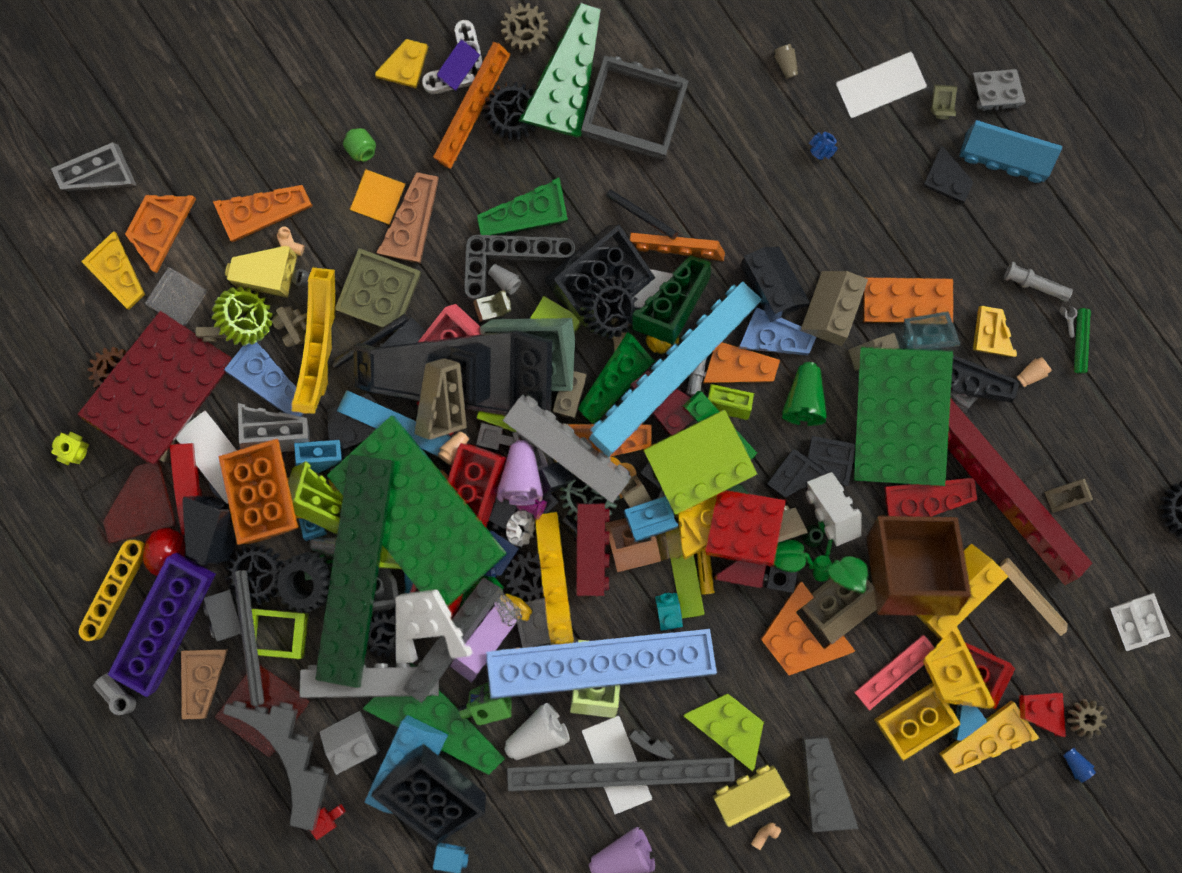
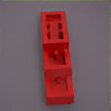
[170,443,202,535]

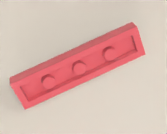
[854,635,934,710]

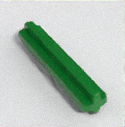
[1074,308,1091,374]

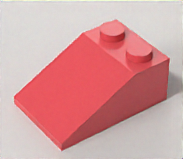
[417,304,481,343]

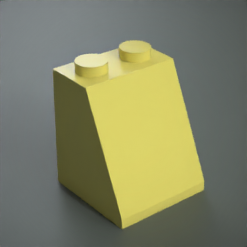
[225,246,297,298]

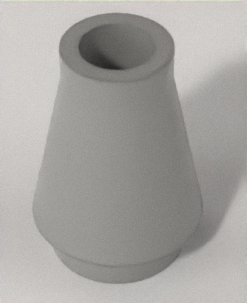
[488,264,521,295]

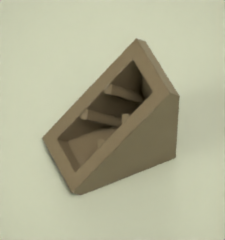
[1044,478,1093,513]

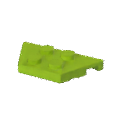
[683,693,764,771]

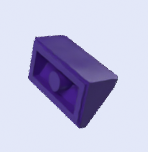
[437,39,480,91]

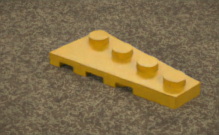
[939,701,1039,774]

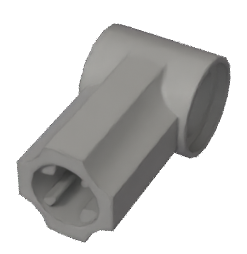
[93,672,136,715]

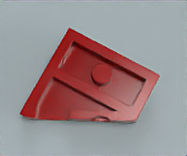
[1019,693,1066,737]

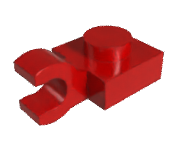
[310,804,346,840]

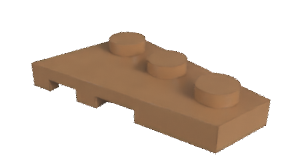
[181,649,228,719]

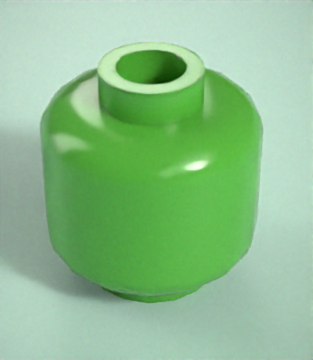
[343,128,376,161]

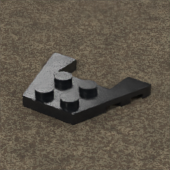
[327,393,379,472]

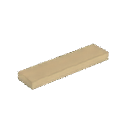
[1000,558,1068,636]

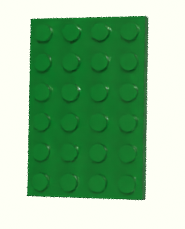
[854,347,953,486]

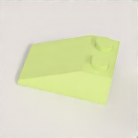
[570,640,620,718]

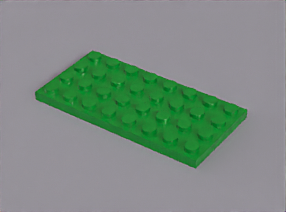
[327,416,507,607]

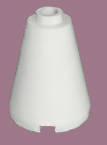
[504,703,570,760]

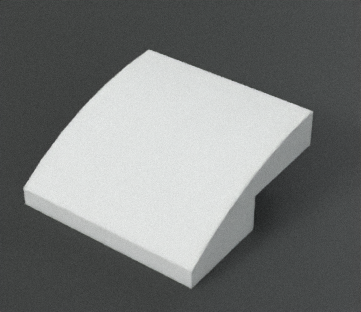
[1110,593,1170,651]

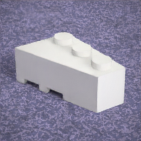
[805,472,861,546]

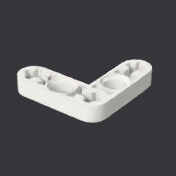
[423,20,483,94]

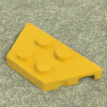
[677,494,717,560]
[923,626,995,709]

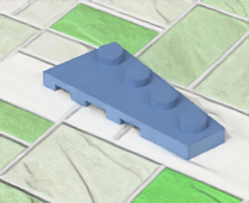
[224,342,303,417]

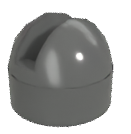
[292,269,310,287]

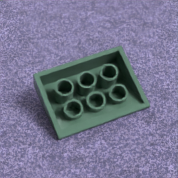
[480,318,575,391]

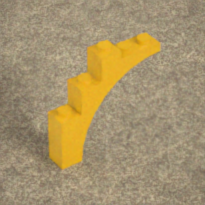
[292,268,335,414]
[535,512,574,645]

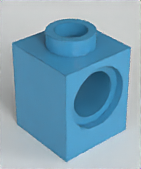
[433,843,469,873]

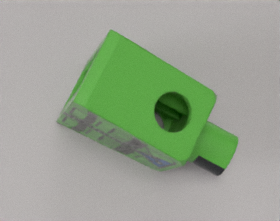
[458,682,512,725]

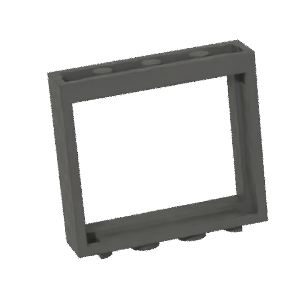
[581,56,689,161]

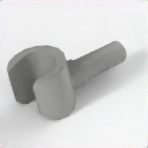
[1060,305,1078,337]

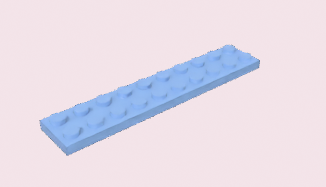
[486,629,717,699]

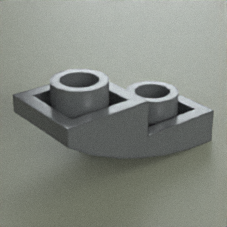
[629,728,674,759]

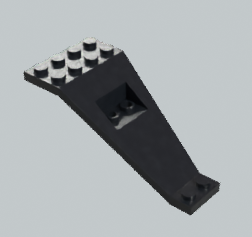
[353,330,553,416]

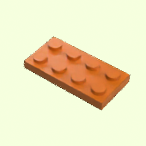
[863,278,953,324]

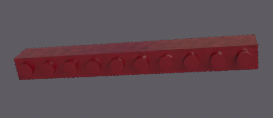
[947,398,1092,585]

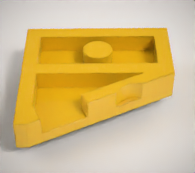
[375,39,428,88]
[973,306,1017,357]

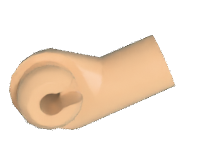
[277,227,305,256]

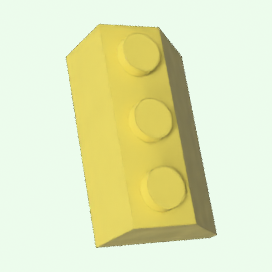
[713,765,790,827]

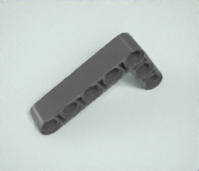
[465,235,575,301]

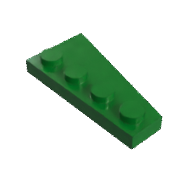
[477,178,568,236]
[578,332,654,424]

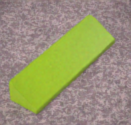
[666,528,705,618]

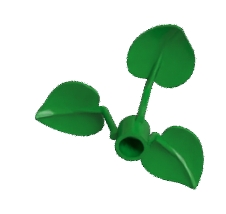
[774,520,868,593]

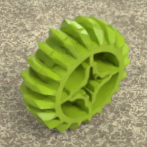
[212,286,273,346]

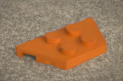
[125,195,196,273]

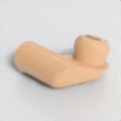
[751,823,781,850]

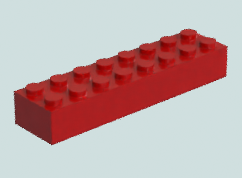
[410,443,507,621]

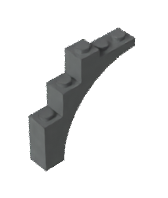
[223,700,329,831]

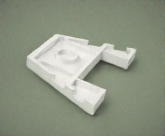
[396,590,473,663]

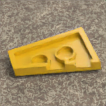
[81,231,145,309]

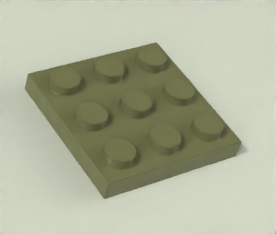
[335,248,421,333]

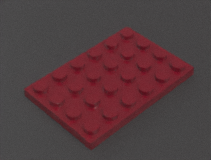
[78,311,233,466]

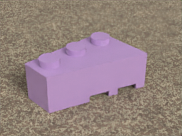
[450,605,518,683]

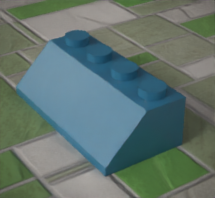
[959,120,1062,183]
[365,715,448,813]

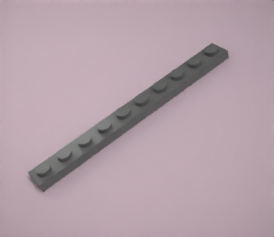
[507,757,735,791]

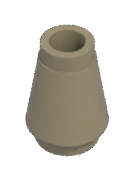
[774,44,798,79]

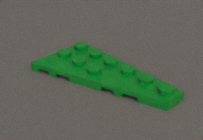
[363,662,505,775]

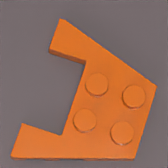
[761,581,855,675]

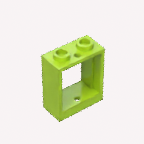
[252,608,309,659]

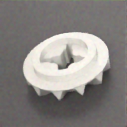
[506,510,536,547]

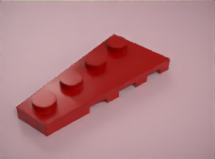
[884,478,977,517]

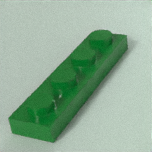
[683,390,757,460]

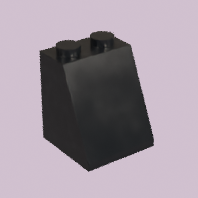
[182,496,236,565]

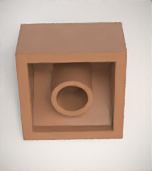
[605,518,661,572]

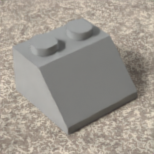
[320,711,380,775]

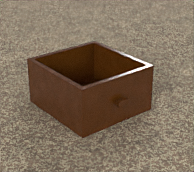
[866,516,972,616]

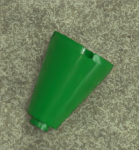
[782,362,827,426]

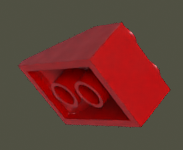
[965,643,1015,709]

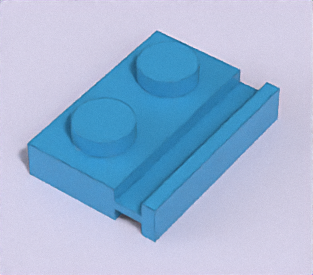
[624,496,678,542]

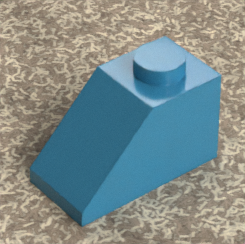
[294,440,342,474]

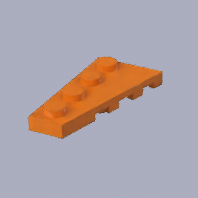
[630,233,725,261]
[562,424,652,457]

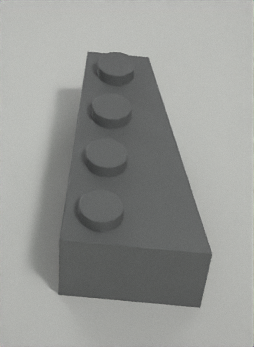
[802,735,859,832]

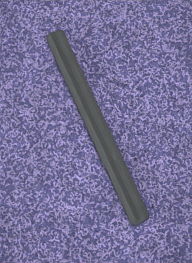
[233,570,264,706]

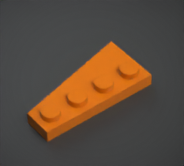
[213,185,313,243]

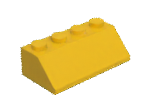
[917,544,1008,639]

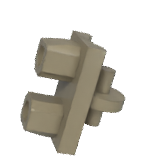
[271,306,307,347]

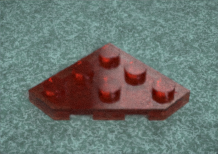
[103,461,176,543]

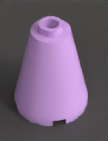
[497,440,543,506]
[589,827,655,873]

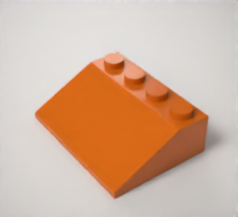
[218,439,298,544]

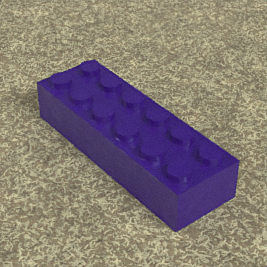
[108,552,216,697]

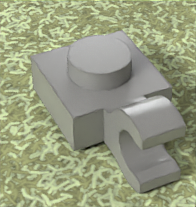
[476,423,516,450]

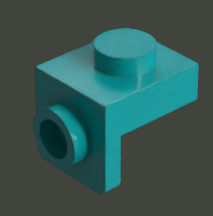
[655,593,683,631]

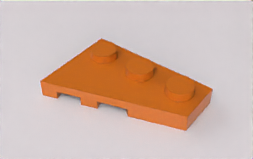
[703,342,780,384]

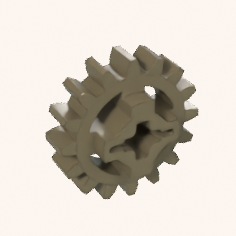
[501,3,548,52]

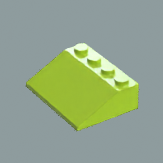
[644,409,757,515]

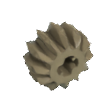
[1067,699,1108,738]

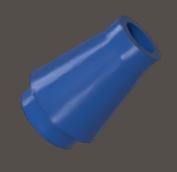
[1063,748,1096,783]

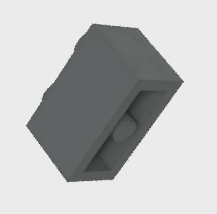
[203,590,241,641]

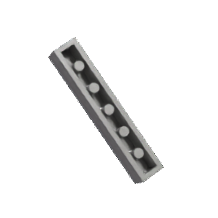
[503,395,631,503]
[300,663,439,698]

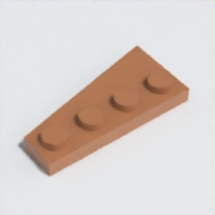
[377,172,439,263]

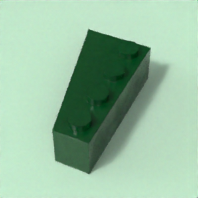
[632,255,711,345]

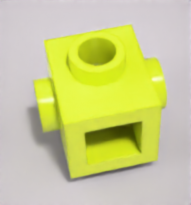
[51,431,89,465]

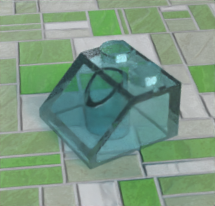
[904,312,960,350]

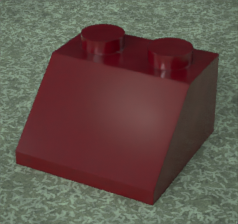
[713,560,766,588]

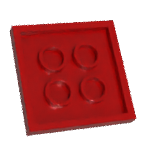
[705,490,786,566]

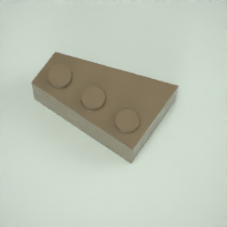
[414,358,467,440]

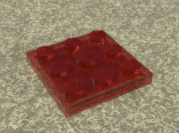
[215,664,311,757]

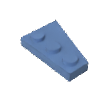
[738,307,816,355]

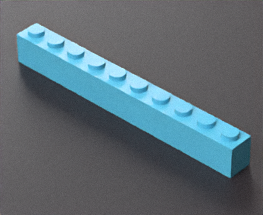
[589,281,762,458]

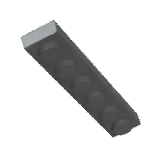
[402,578,503,703]

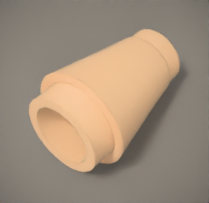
[1017,357,1052,387]
[438,431,469,465]

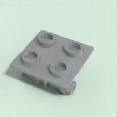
[973,69,1026,111]

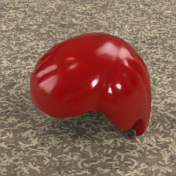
[143,528,186,576]

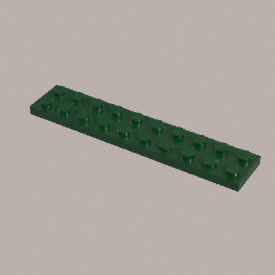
[315,454,395,688]

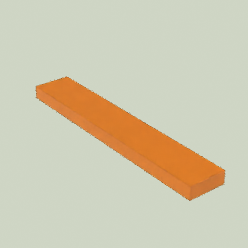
[433,42,511,169]

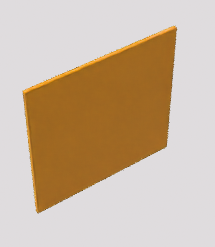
[350,170,405,225]

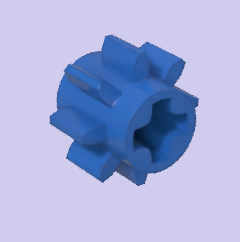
[809,132,838,160]

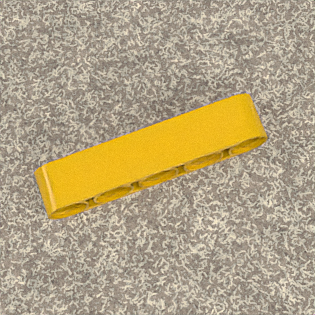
[79,540,145,641]

